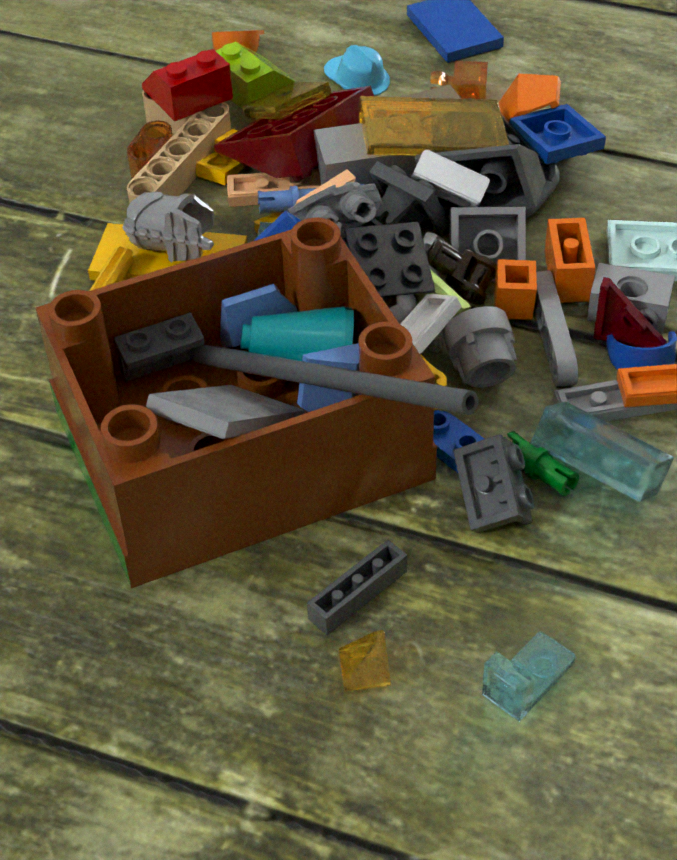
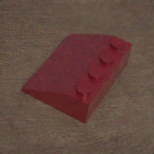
[214,85,376,181]

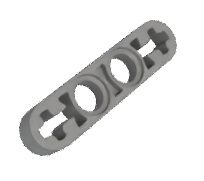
[534,270,578,387]

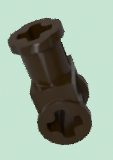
[426,236,497,305]

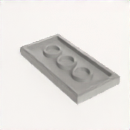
[146,385,304,439]

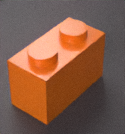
[545,218,595,303]

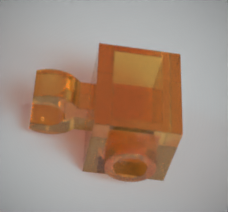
[430,61,488,101]

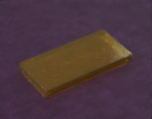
[358,96,509,156]

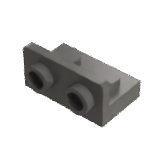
[114,312,205,382]
[453,434,535,533]

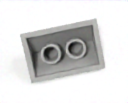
[313,115,430,192]

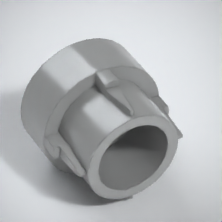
[443,306,517,388]

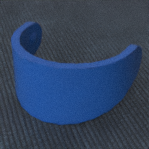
[607,331,677,370]

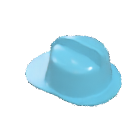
[324,45,390,96]

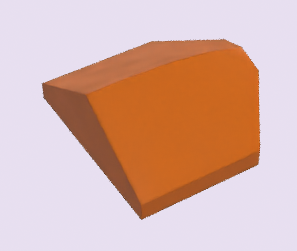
[498,73,561,122]

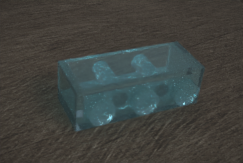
[530,401,674,502]

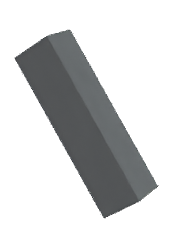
[307,540,407,635]

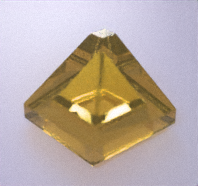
[339,630,391,691]

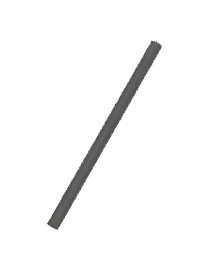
[191,344,478,415]

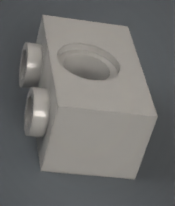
[587,263,675,334]

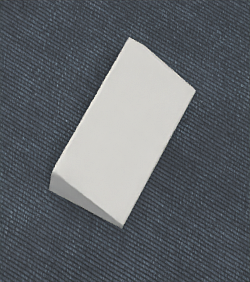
[411,150,490,207]

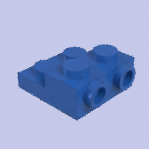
[510,104,606,164]

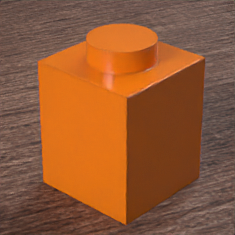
[494,259,537,320]

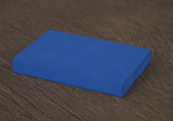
[407,0,504,63]

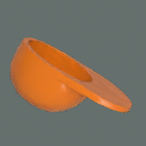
[212,30,265,52]

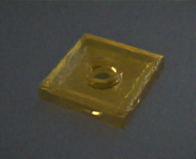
[241,82,332,119]

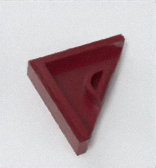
[593,277,667,348]

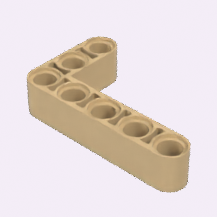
[127,90,231,204]

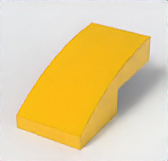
[196,129,246,185]

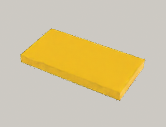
[88,223,248,281]

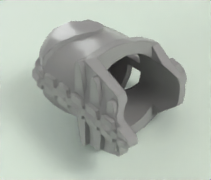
[123,192,214,262]

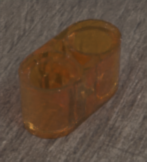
[126,120,173,180]

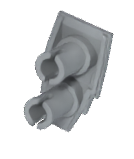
[288,183,383,238]

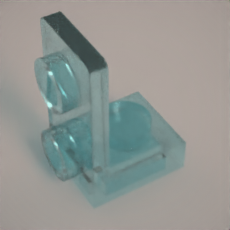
[482,632,576,722]

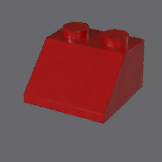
[142,49,233,122]

